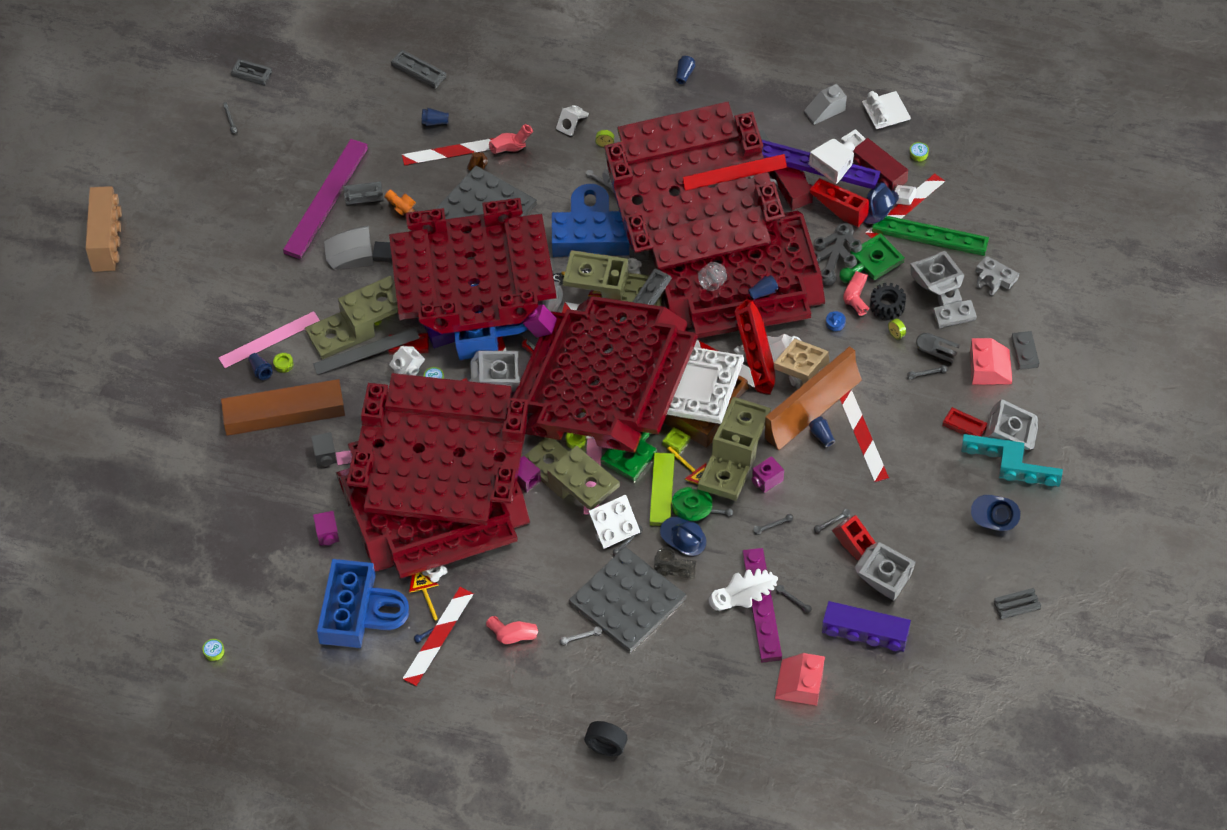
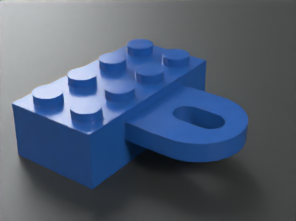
[552,184,629,257]
[455,284,528,360]
[317,559,409,648]

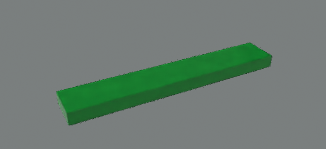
[872,216,989,256]

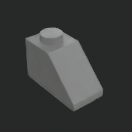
[804,84,847,125]

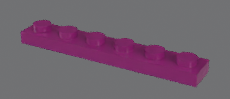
[742,548,782,663]

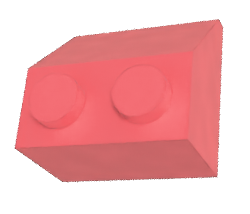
[970,338,1012,385]
[775,653,825,706]

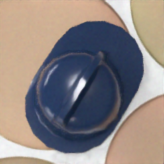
[864,183,899,224]
[971,495,1021,531]
[660,517,706,556]

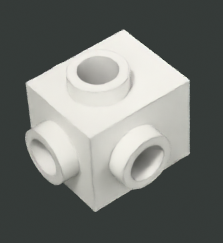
[389,346,425,376]

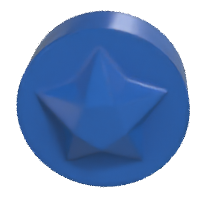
[826,311,846,331]

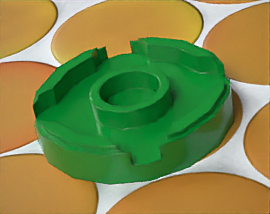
[672,487,712,521]

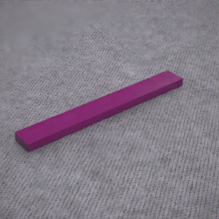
[283,139,368,259]

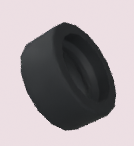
[584,721,628,756]

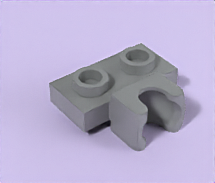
[975,256,1020,295]
[933,288,977,328]

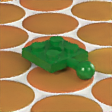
[839,233,905,283]
[601,432,657,482]

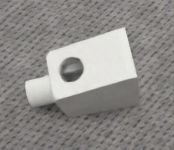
[809,139,855,184]

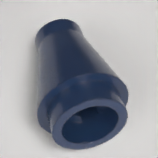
[675,56,696,84]
[421,107,449,126]
[748,275,778,300]
[248,353,273,380]
[809,416,836,447]

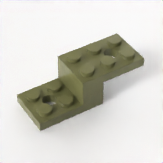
[563,250,664,306]
[305,275,398,360]
[698,397,771,501]
[524,438,620,510]

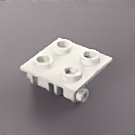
[862,91,911,129]
[589,495,640,549]

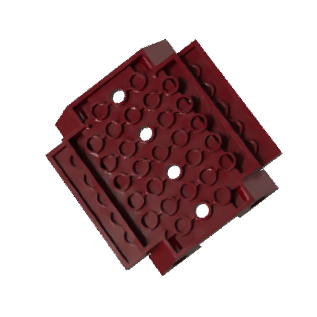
[604,101,785,270]
[389,198,557,334]
[653,210,825,338]
[513,296,698,453]
[346,373,528,525]
[336,441,530,579]

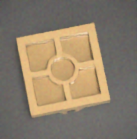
[774,338,829,386]

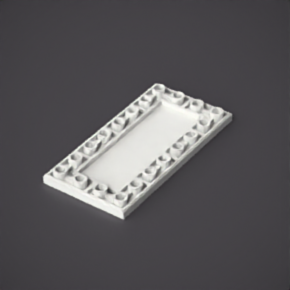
[590,347,744,424]

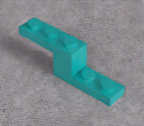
[961,434,1063,487]

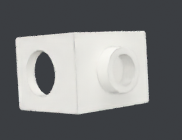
[556,105,589,136]

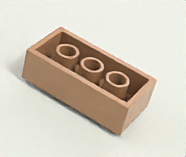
[86,186,122,272]

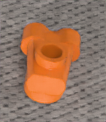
[385,189,416,216]

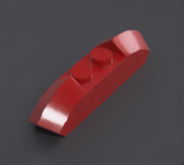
[735,299,775,395]

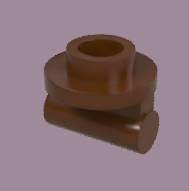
[467,152,488,171]

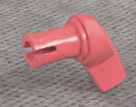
[489,124,533,154]
[843,271,869,316]
[486,616,538,644]

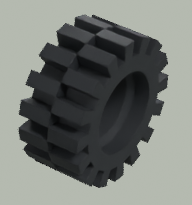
[870,283,906,320]

